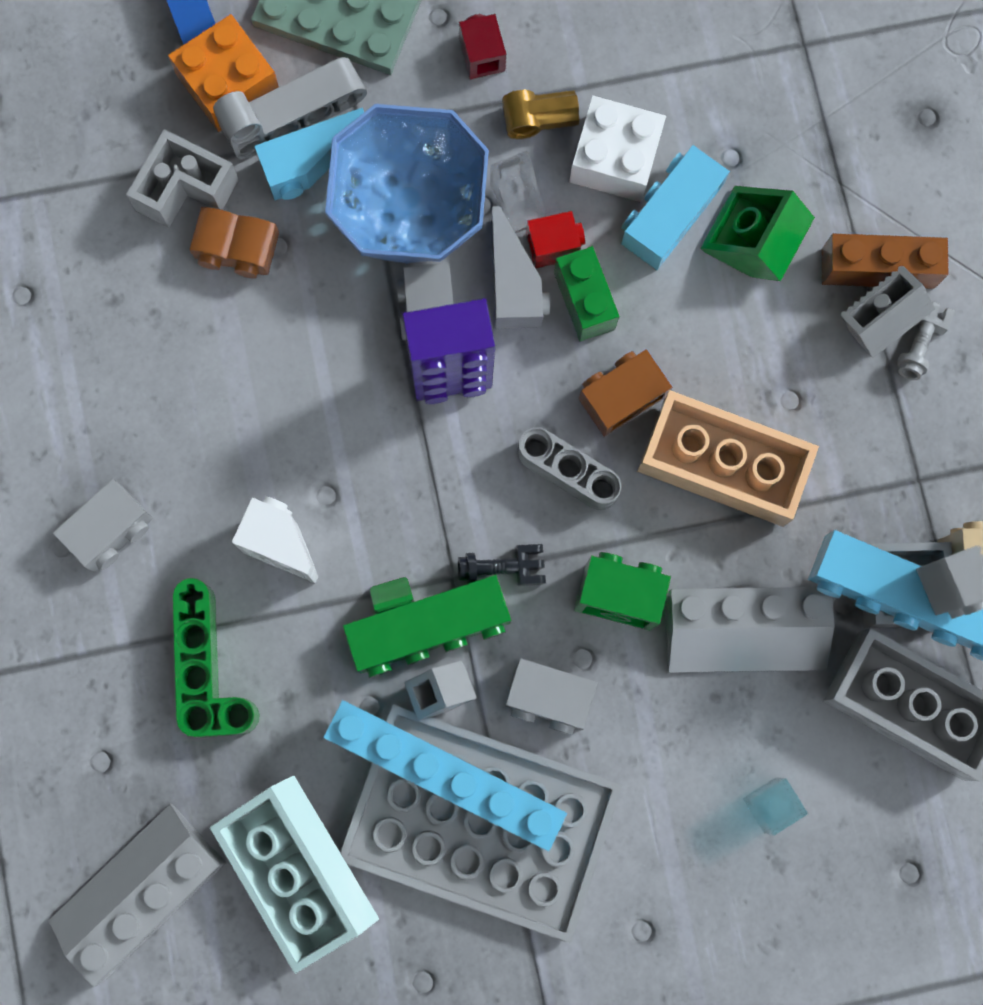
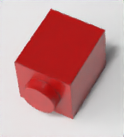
[526,211,586,269]

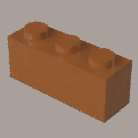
[822,233,949,289]

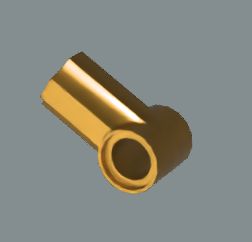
[502,90,580,139]

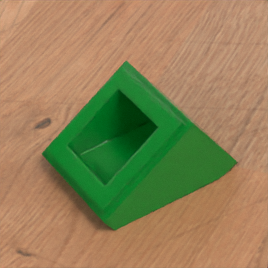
[370,577,414,614]

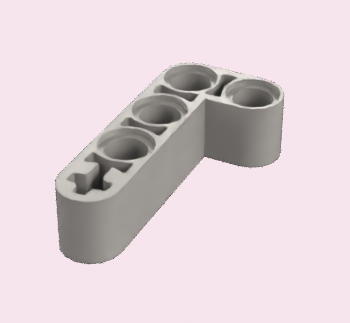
[213,57,367,160]

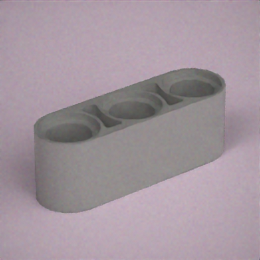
[518,427,622,510]

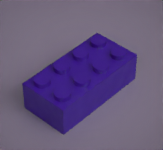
[403,298,495,404]

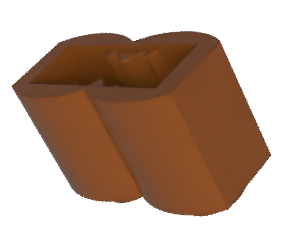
[189,207,280,279]

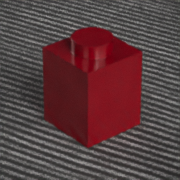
[459,14,507,80]

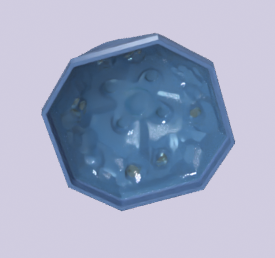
[325,104,489,264]

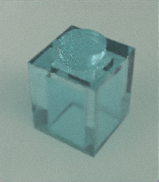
[743,777,808,836]

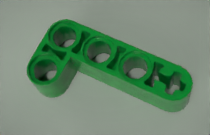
[173,578,260,737]

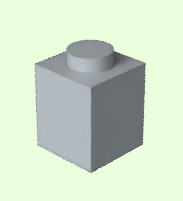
[404,661,477,720]

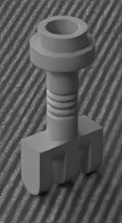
[897,301,955,380]

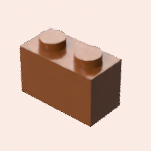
[579,349,673,437]

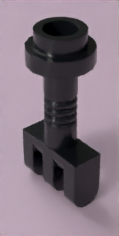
[457,544,546,586]

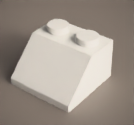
[232,496,318,583]

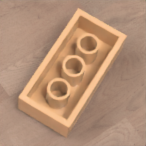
[637,390,819,527]

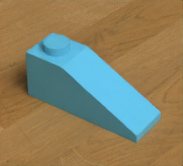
[255,108,364,200]

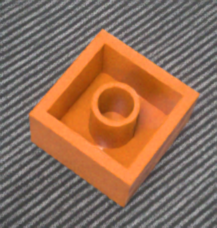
[168,14,279,132]

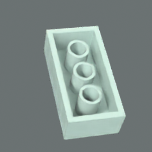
[210,776,379,974]

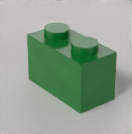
[554,246,620,342]

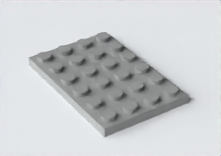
[340,704,622,944]

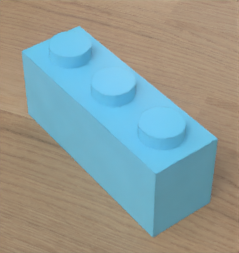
[621,145,730,271]

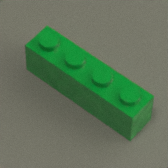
[343,575,512,678]

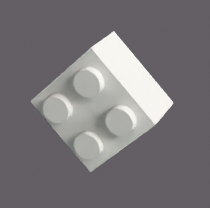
[569,96,666,202]

